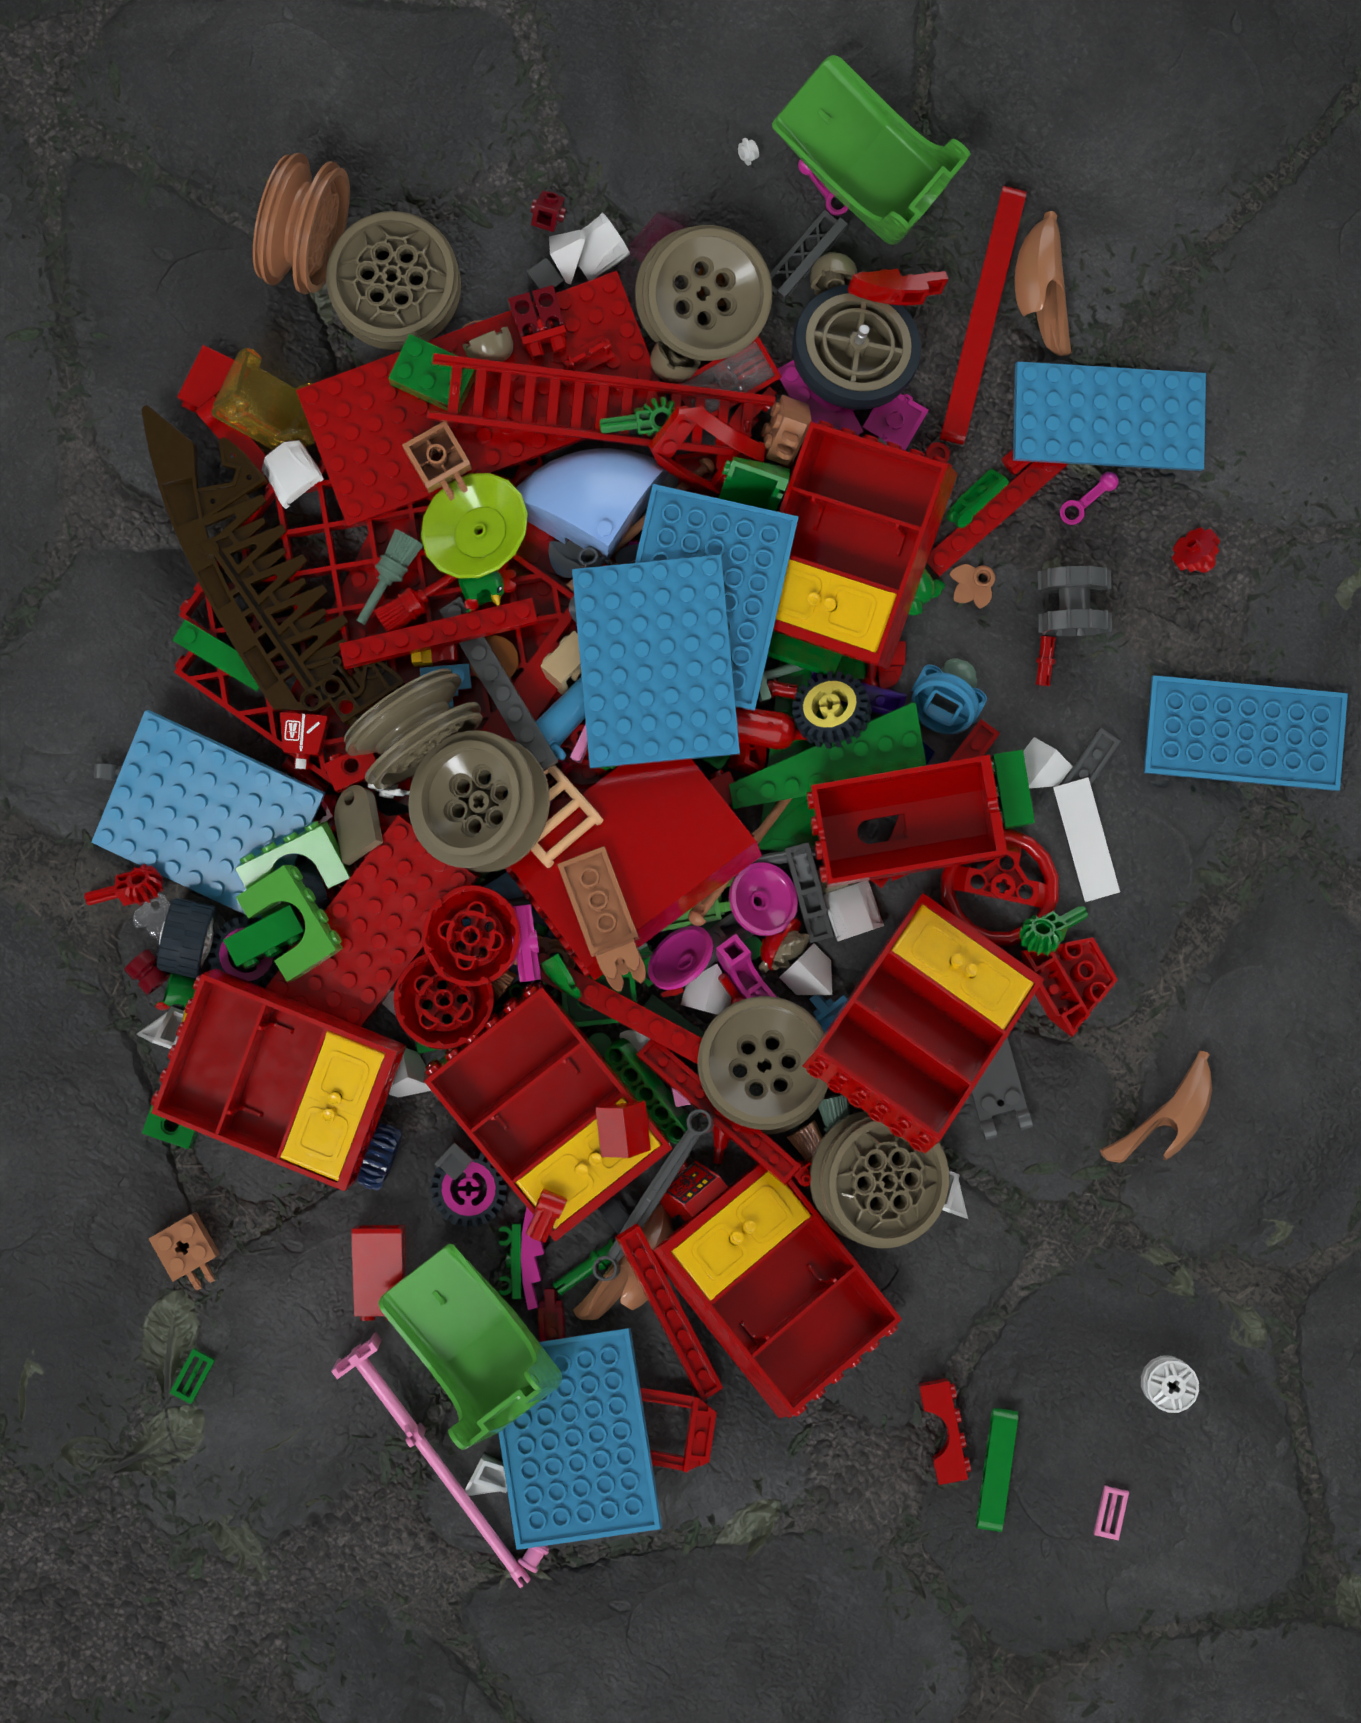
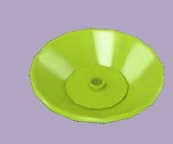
[421,473,528,578]

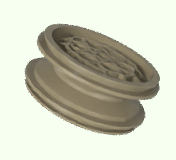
[326,211,461,351]
[635,225,772,361]
[344,668,483,789]
[698,996,828,1135]
[810,1111,949,1248]

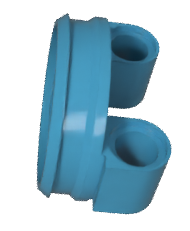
[911,664,987,734]

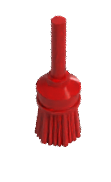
[373,574,457,632]

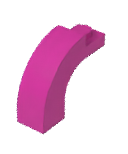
[716,934,776,999]

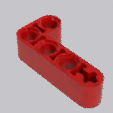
[195,395,269,481]

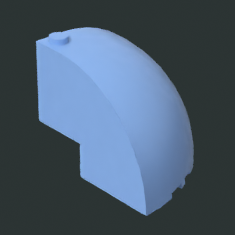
[516,448,669,561]

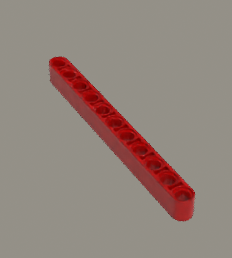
[940,186,1027,445]

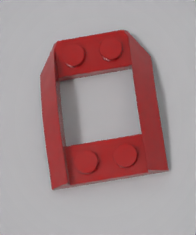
[649,404,765,498]
[640,1388,717,1472]

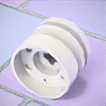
[1141,1356,1199,1413]

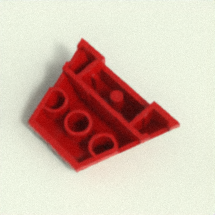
[1021,937,1118,1037]

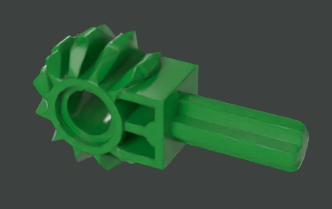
[599,397,676,436]
[1019,906,1088,956]

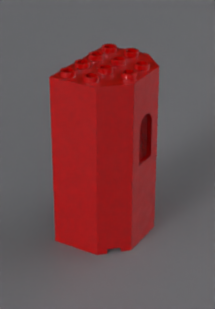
[807,755,1008,888]

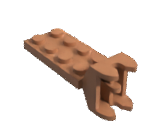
[557,846,646,991]

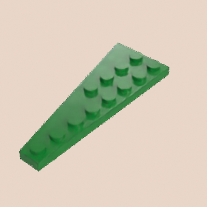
[729,702,927,809]

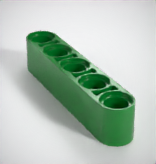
[604,1038,694,1144]
[976,1408,1018,1532]

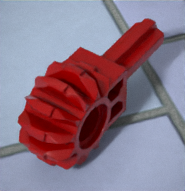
[84,864,164,906]

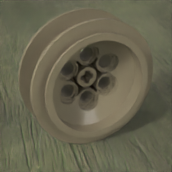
[409,730,550,872]

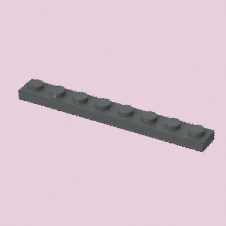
[440,597,559,771]

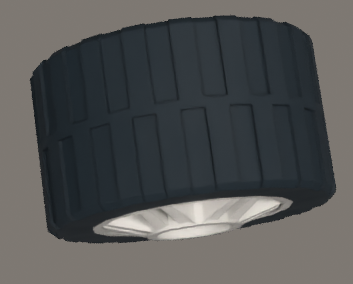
[157,898,216,978]

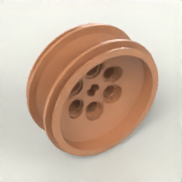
[253,153,350,294]

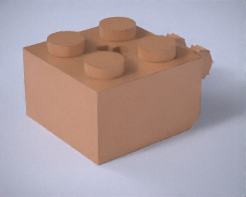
[761,395,811,466]
[402,421,472,501]
[149,1212,220,1291]

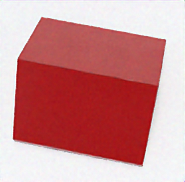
[595,1100,651,1158]

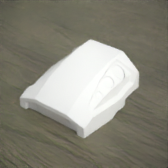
[578,213,630,281]
[262,440,324,509]
[823,881,884,942]

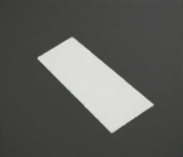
[1053,777,1120,902]

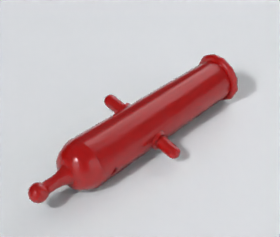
[736,707,815,749]

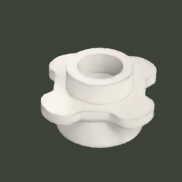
[738,138,759,166]

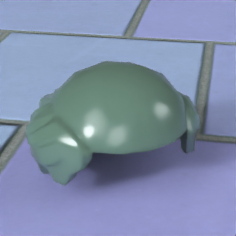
[941,658,977,688]

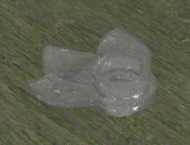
[133,893,171,940]

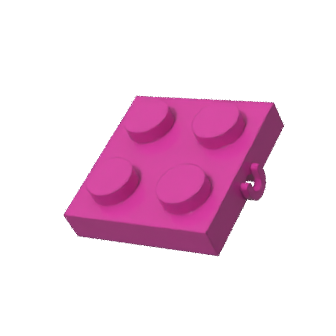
[862,394,929,450]

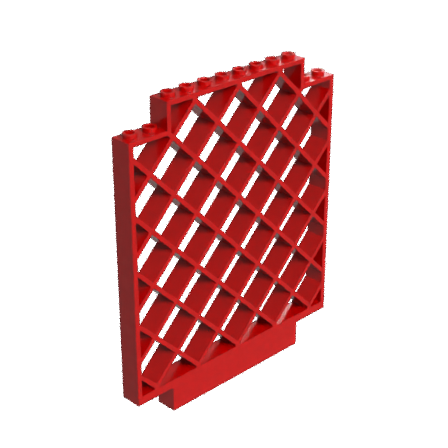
[174,459,574,823]

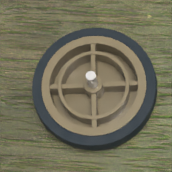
[792,285,921,410]

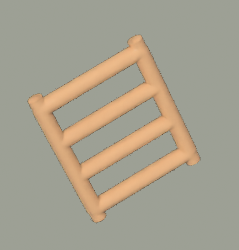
[501,765,603,868]

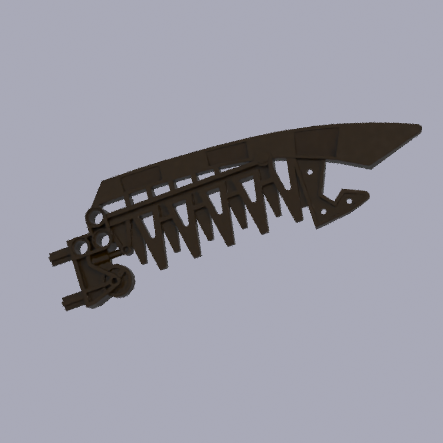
[141,405,405,727]

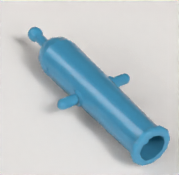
[487,676,585,797]

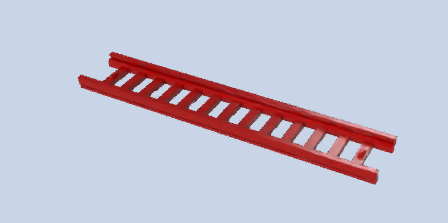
[427,353,775,461]

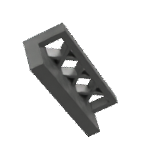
[770,210,848,302]

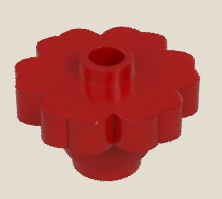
[1172,527,1220,573]

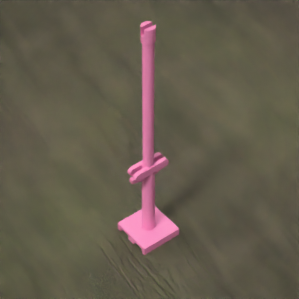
[331,1332,531,1588]

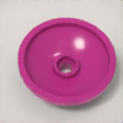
[729,862,798,936]
[648,926,713,990]

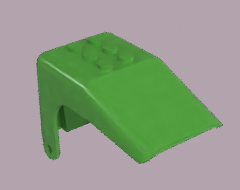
[772,55,971,245]
[378,1244,562,1450]

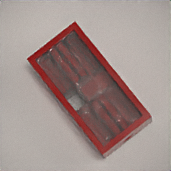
[679,336,782,417]

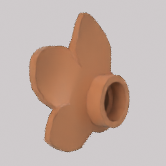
[950,564,995,609]

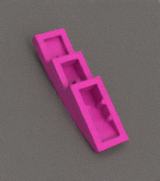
[521,1207,545,1310]

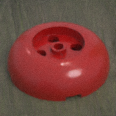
[422,885,522,986]
[394,954,494,1050]

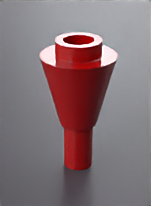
[712,1125,730,1164]

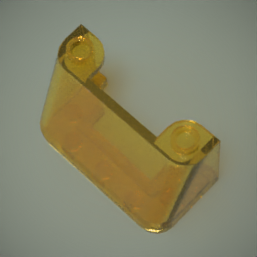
[212,347,315,450]

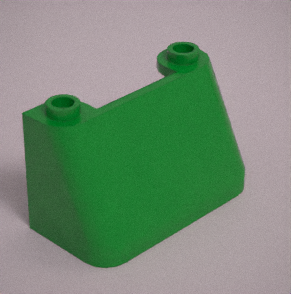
[718,456,791,511]

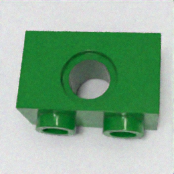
[142,1105,198,1149]

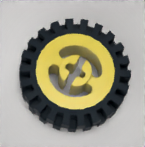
[792,671,872,749]

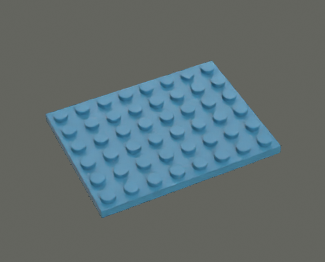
[635,484,798,711]
[572,555,740,768]
[91,710,325,919]
[499,1328,663,1550]

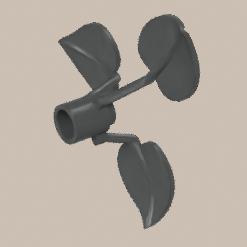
[549,541,639,623]

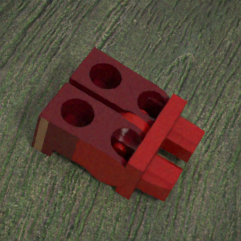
[508,285,566,360]

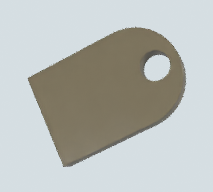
[334,785,383,865]

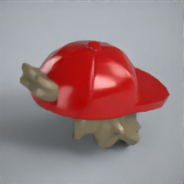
[758,918,809,973]

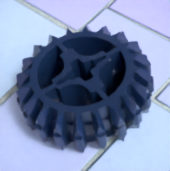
[358,1124,402,1191]

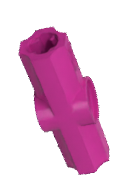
[511,904,541,982]

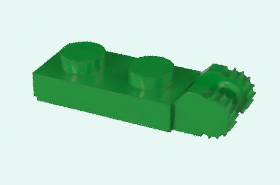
[946,469,1009,528]

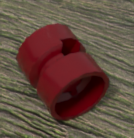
[124,949,171,995]

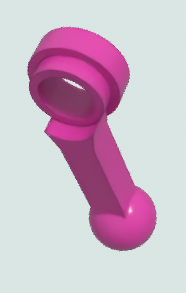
[798,159,848,216]
[1060,472,1119,525]

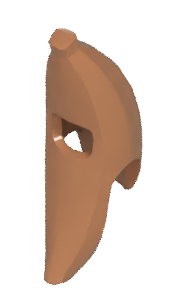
[1015,211,1072,356]
[1100,1051,1213,1163]
[573,1203,673,1320]

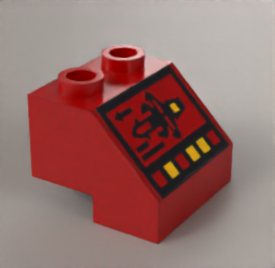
[659,1161,728,1222]

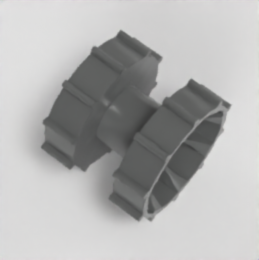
[1037,566,1112,637]

